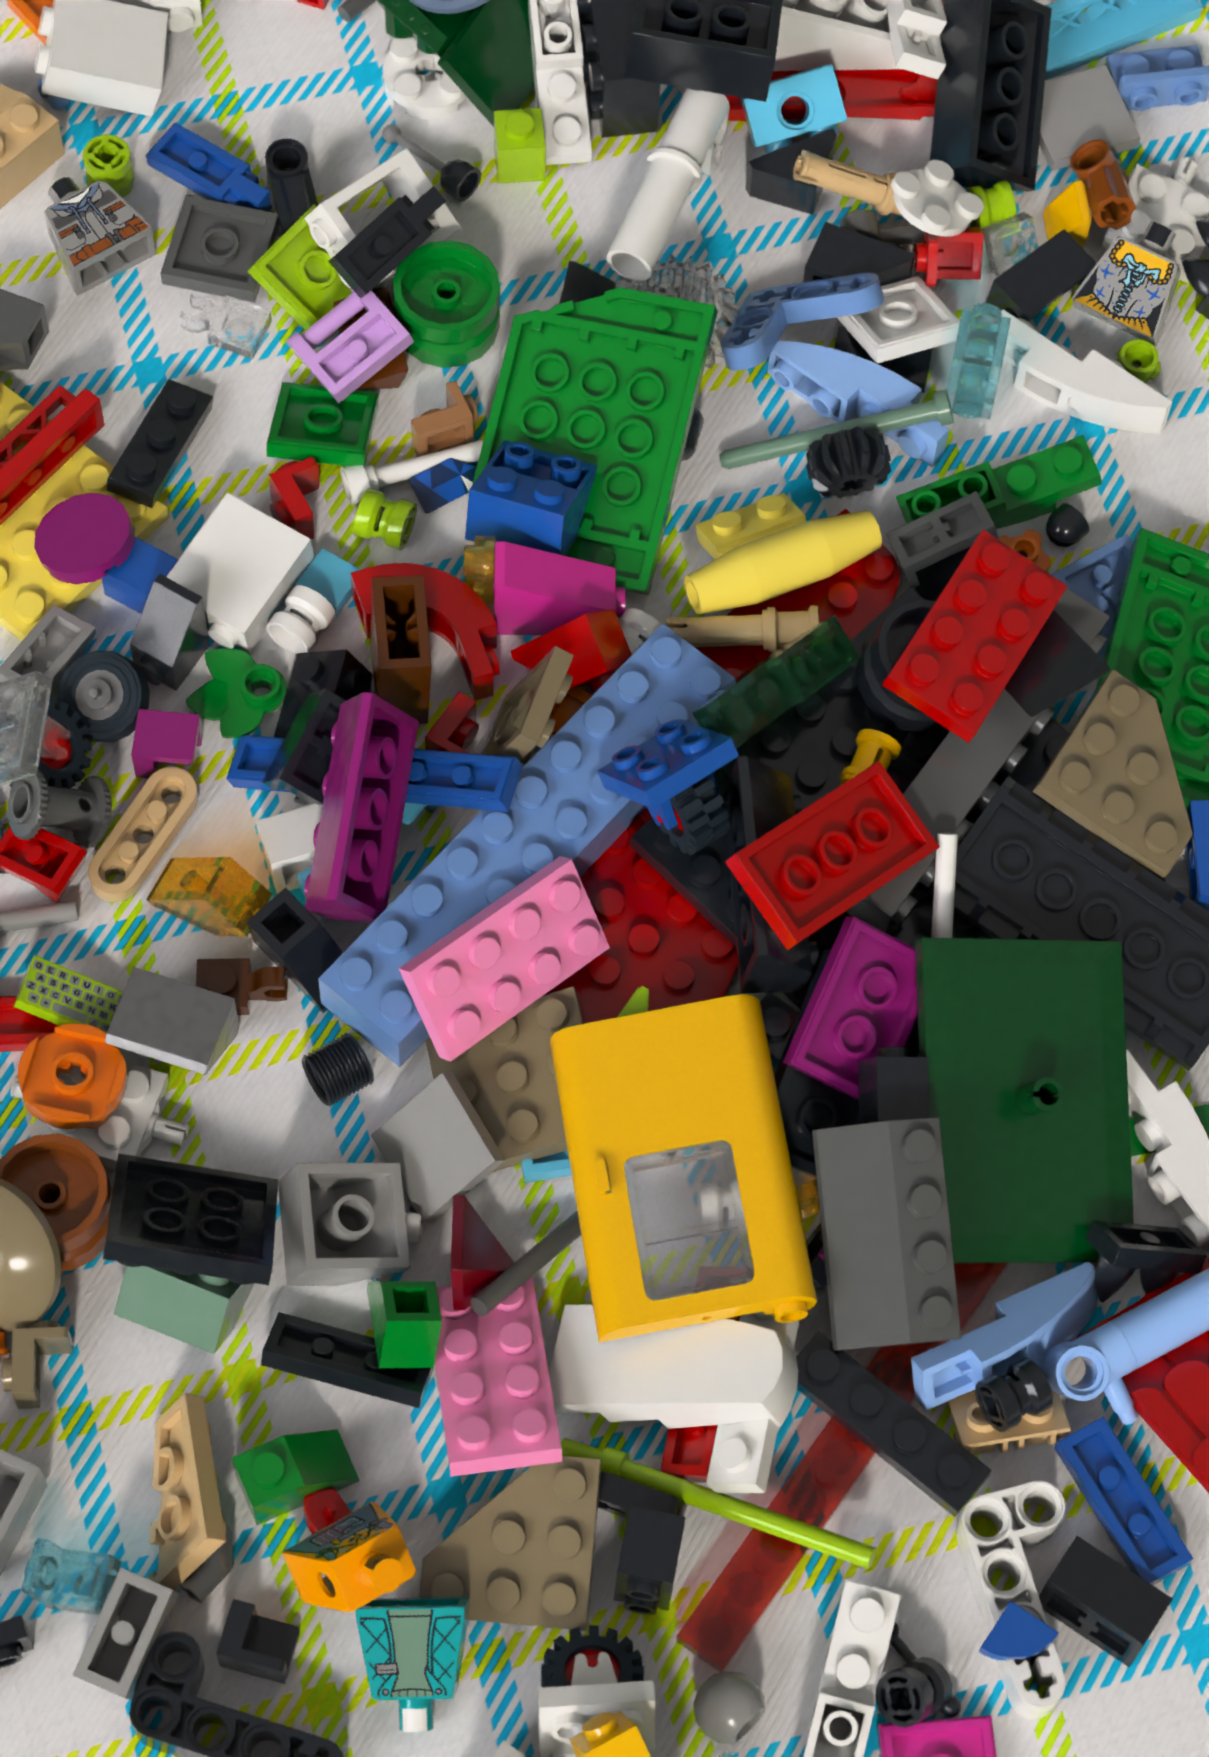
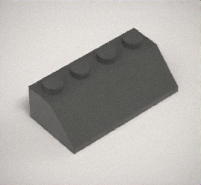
[812,1118,961,1351]

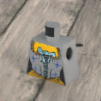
[1072,221,1181,347]

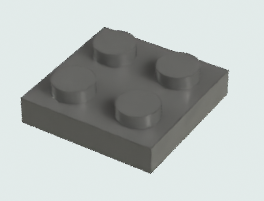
[160,195,279,303]

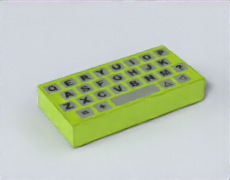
[13,955,123,1033]

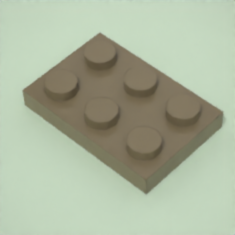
[481,646,574,764]

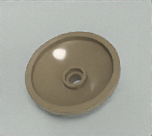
[0,1179,61,1332]

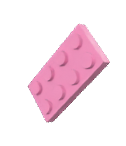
[398,856,610,1061]
[435,1276,562,1477]

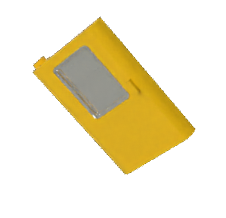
[550,994,817,1342]

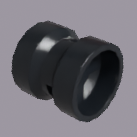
[975,1358,1053,1432]
[875,1657,952,1728]

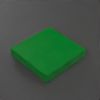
[266,382,379,468]

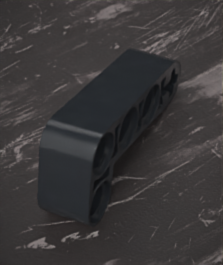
[129,1631,344,1757]

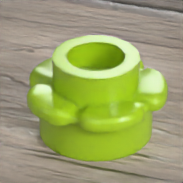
[1115,339,1161,384]

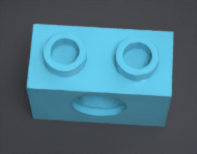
[740,64,847,153]

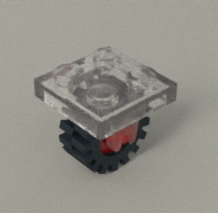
[0,671,92,788]

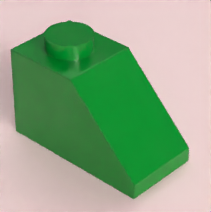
[232,1429,359,1525]

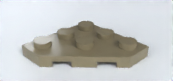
[1033,669,1193,880]
[419,1456,602,1631]

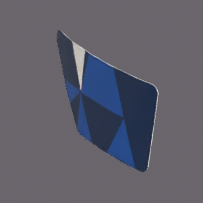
[409,458,477,513]

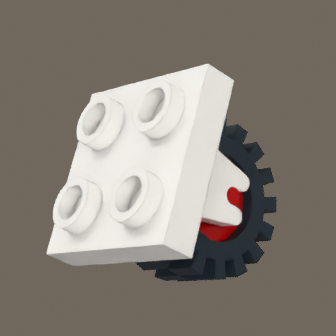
[537,1626,655,1757]

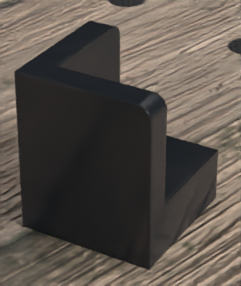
[216,1599,300,1684]

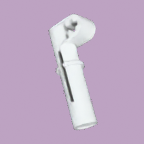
[606,88,730,281]

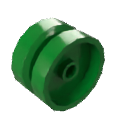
[393,240,500,368]

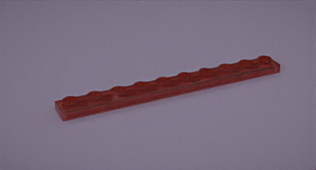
[676,1263,1010,1672]

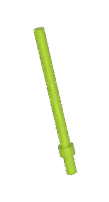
[561,1437,876,1569]

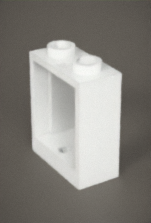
[304,148,461,290]

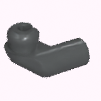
[181,1524,234,1603]

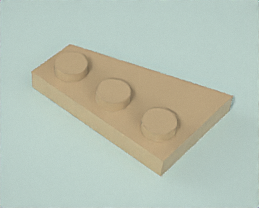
[148,1393,226,1590]

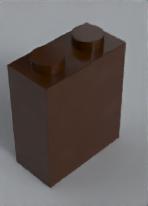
[370,575,432,724]

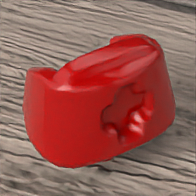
[303,1487,352,1535]

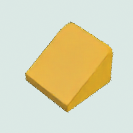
[1043,180,1092,247]

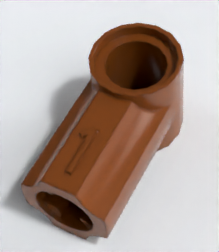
[1070,139,1136,230]

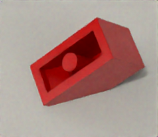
[510,609,632,692]

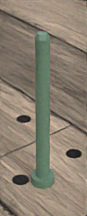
[719,389,954,469]

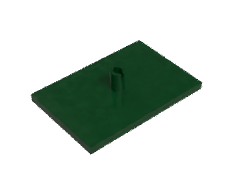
[915,937,1134,1264]

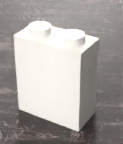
[35,0,168,116]
[167,492,315,654]

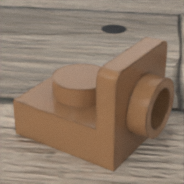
[411,380,479,457]

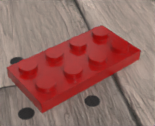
[882,529,1068,743]
[725,761,940,951]

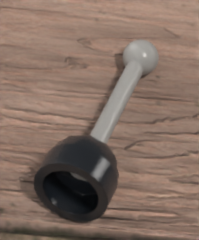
[382,124,481,202]

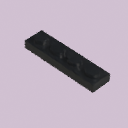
[796,1330,992,1517]

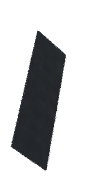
[906,547,1110,717]

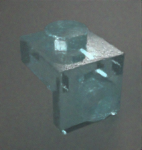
[22,1538,122,1615]

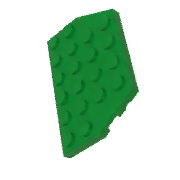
[472,287,718,595]
[1094,528,1209,810]

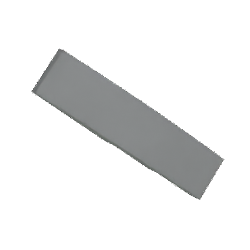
[0,605,96,775]

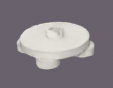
[891,160,984,237]

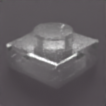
[982,212,1039,276]

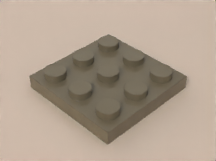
[426,986,585,1172]

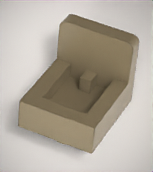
[2,1320,73,1409]

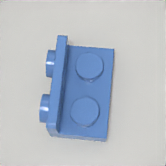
[1105,45,1209,111]

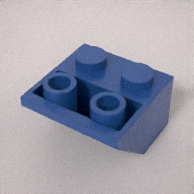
[465,440,597,556]

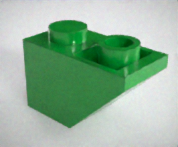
[367,1281,442,1368]

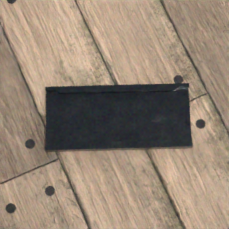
[928,776,1209,1071]

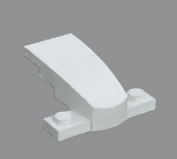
[549,1281,799,1493]

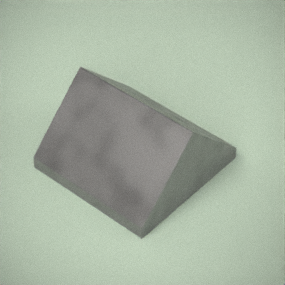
[105,967,239,1075]

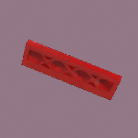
[0,385,105,526]

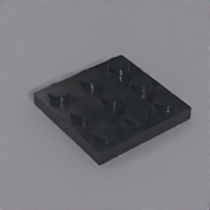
[103,1153,278,1285]

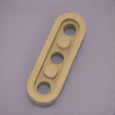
[88,767,198,902]

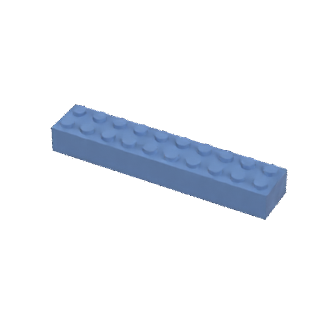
[318,623,742,1068]

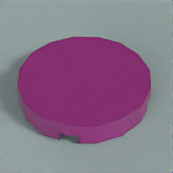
[34,493,135,584]

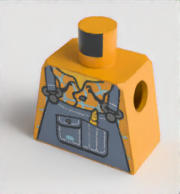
[282,1501,416,1612]

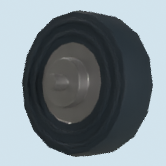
[57,651,150,742]

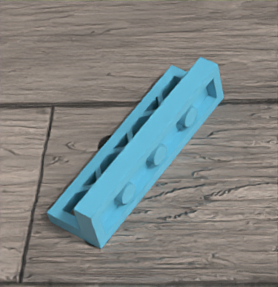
[1045,0,1202,80]

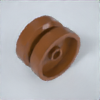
[0,1134,112,1271]

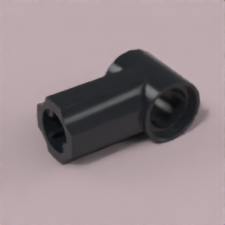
[265,138,318,235]

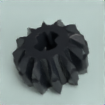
[806,426,891,498]

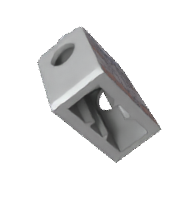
[44,177,156,296]

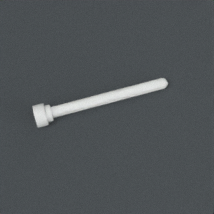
[340,439,484,505]

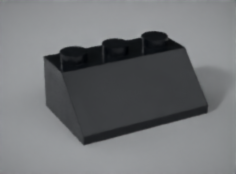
[624,0,783,102]

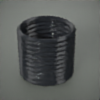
[302,1033,374,1107]

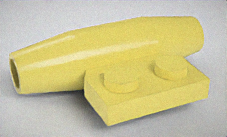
[684,493,882,614]

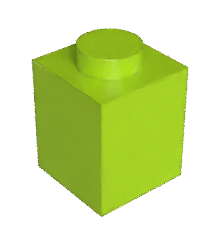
[494,108,545,184]

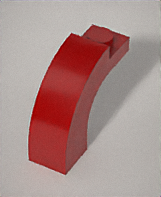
[351,563,500,701]

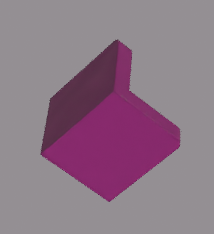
[131,709,203,779]

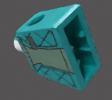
[356,1597,470,1732]

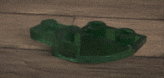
[692,615,860,748]

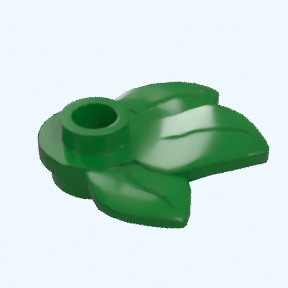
[186,648,287,738]

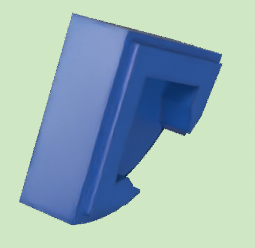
[978,1601,1059,1661]

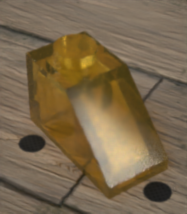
[146,857,272,937]

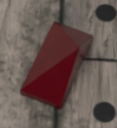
[450,1195,514,1310]

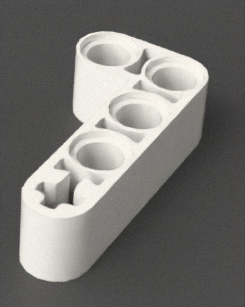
[956,1481,1066,1720]

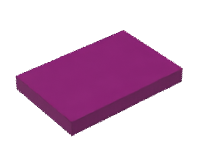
[783,916,918,1101]

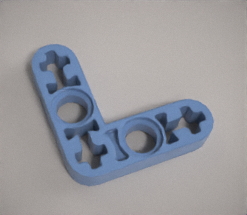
[720,273,884,371]

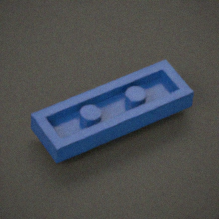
[1054,1416,1193,1585]

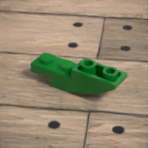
[896,435,1102,529]

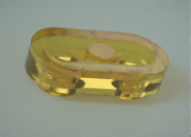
[463,535,496,603]

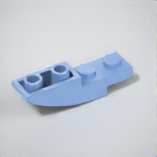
[767,341,949,467]
[911,1261,1097,1411]

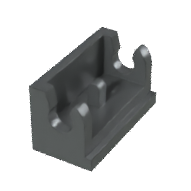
[886,491,999,588]

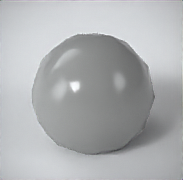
[693,1671,765,1744]

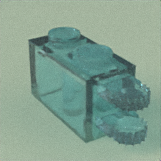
[947,302,1011,419]

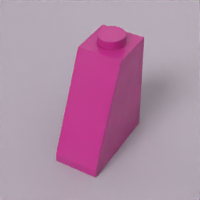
[494,542,625,635]

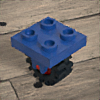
[597,719,739,855]

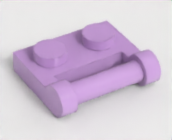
[286,288,414,403]

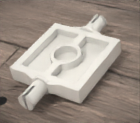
[1101,157,1209,284]
[10,1062,190,1170]

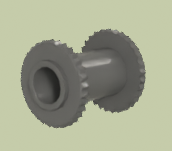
[8,767,112,848]

